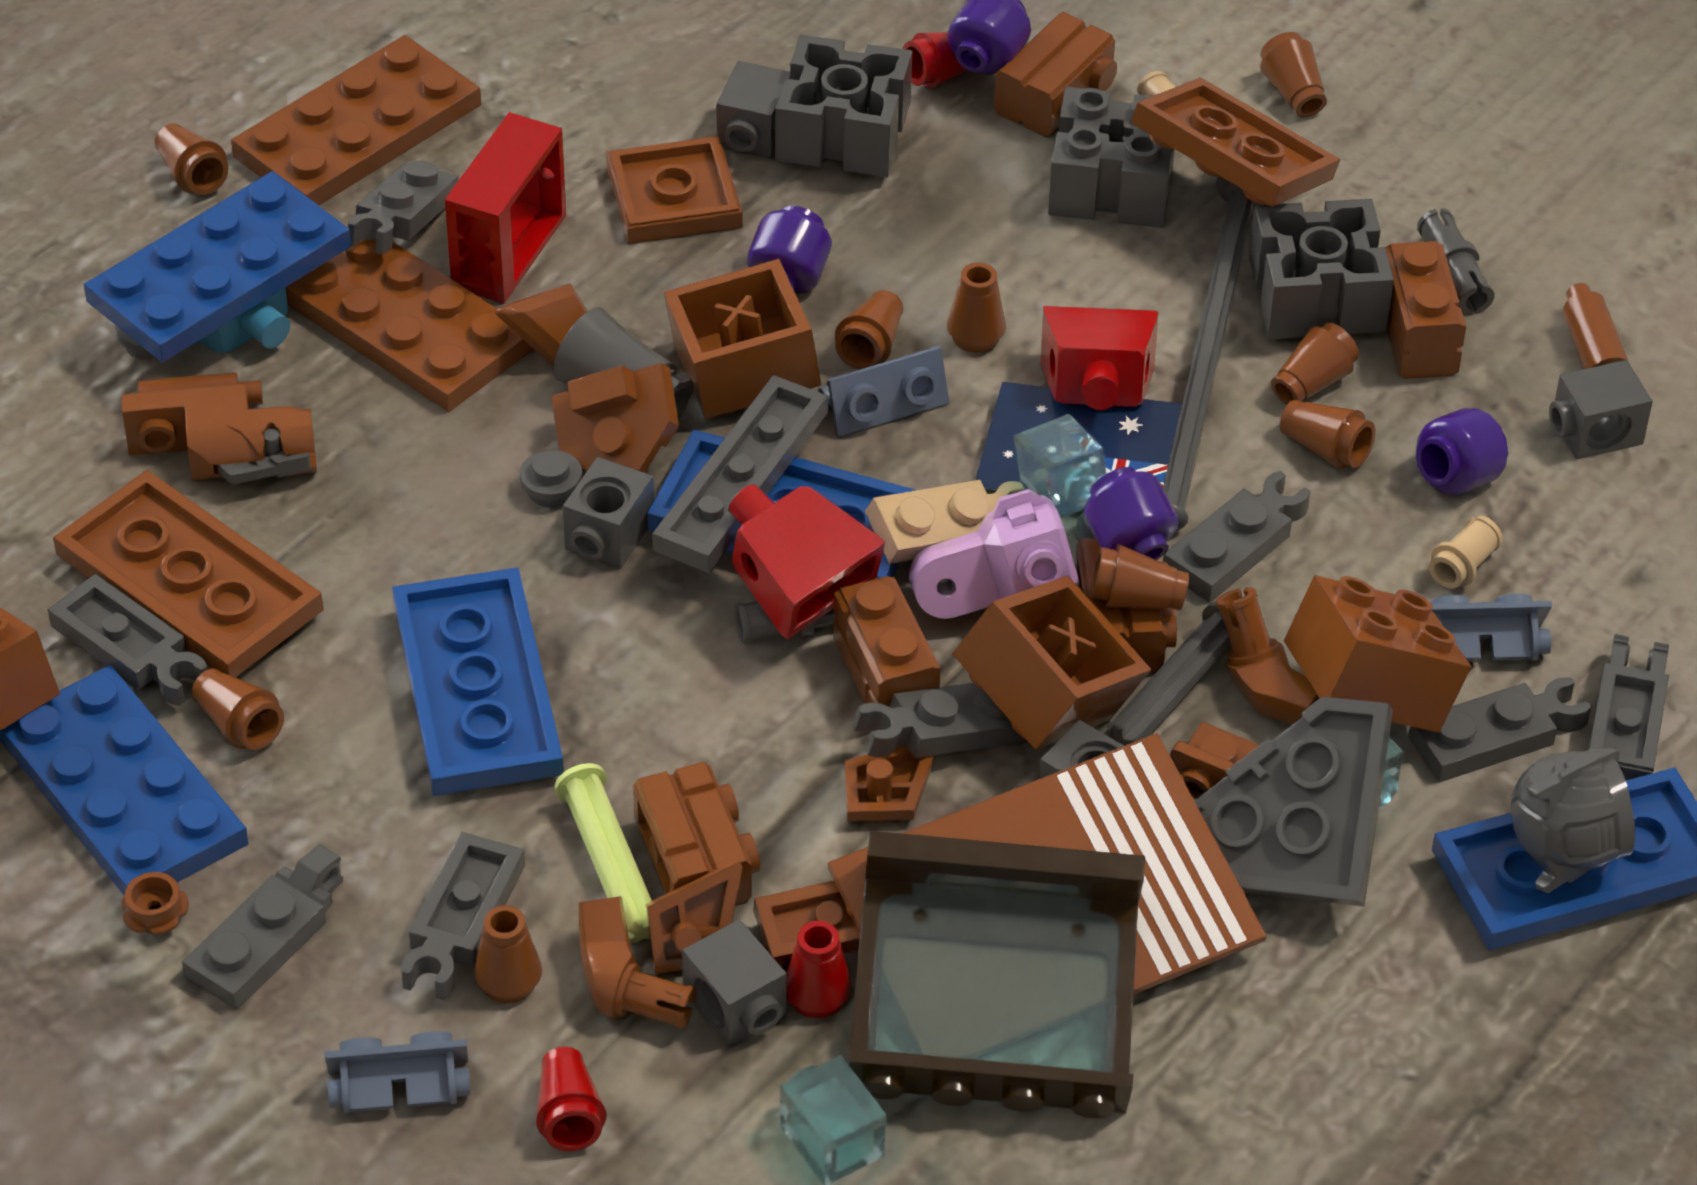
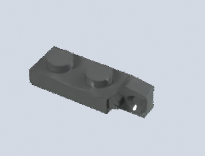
[182,844,343,1009]

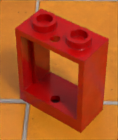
[445,112,566,304]

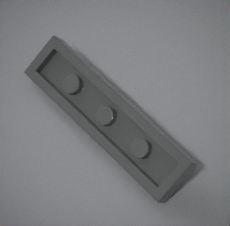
[652,375,828,573]

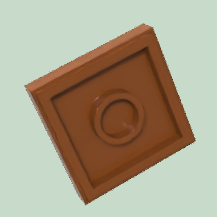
[606,136,743,244]

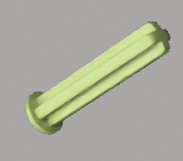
[554,763,652,943]

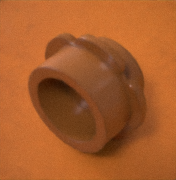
[121,872,189,935]

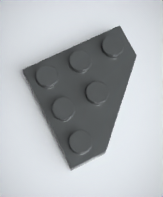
[1192,697,1393,907]

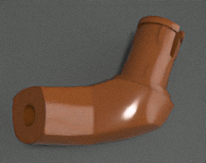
[1216,587,1320,725]
[578,896,697,1030]

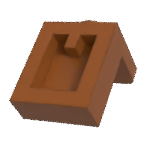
[1170,721,1259,799]

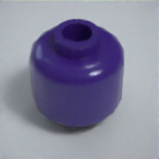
[947,0,1032,75]
[747,205,832,293]
[1416,408,1508,495]
[1084,467,1178,560]

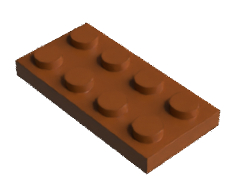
[231,35,481,205]
[285,240,534,412]
[53,470,324,677]

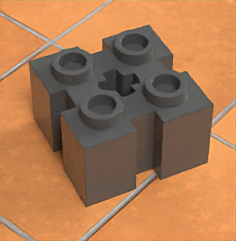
[775,34,912,178]
[1048,86,1175,228]
[1249,199,1394,339]

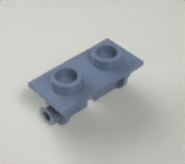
[818,346,950,437]
[1430,593,1552,662]
[324,1031,471,1114]

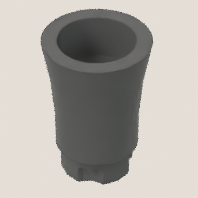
[553,307,694,419]

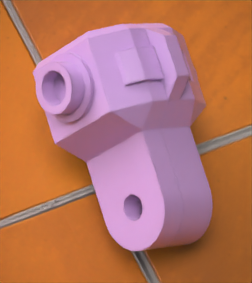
[909,489,1079,619]

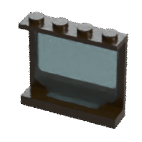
[847,831,1145,1119]

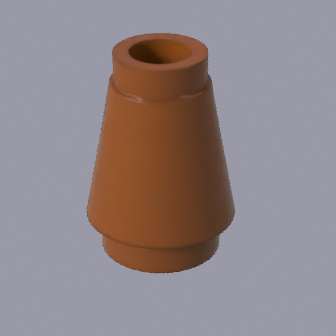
[1260,32,1327,118]
[155,123,228,195]
[947,263,1006,353]
[835,290,903,370]
[1271,322,1359,405]
[1280,400,1376,469]
[1090,544,1189,611]
[192,669,284,750]
[474,905,542,1003]

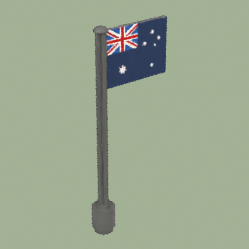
[976,177,1261,531]

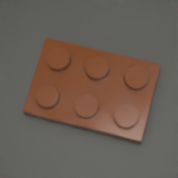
[1131,77,1341,207]

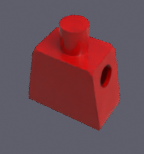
[1040,306,1158,410]
[728,484,885,640]

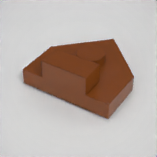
[551,363,679,473]

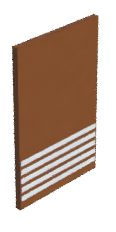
[828,733,1266,1059]

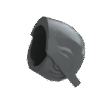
[1511,747,1635,893]

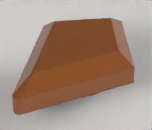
[496,284,587,366]
[844,745,937,821]
[646,860,743,974]

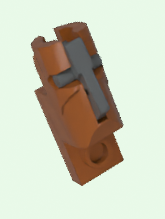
[121,383,317,484]

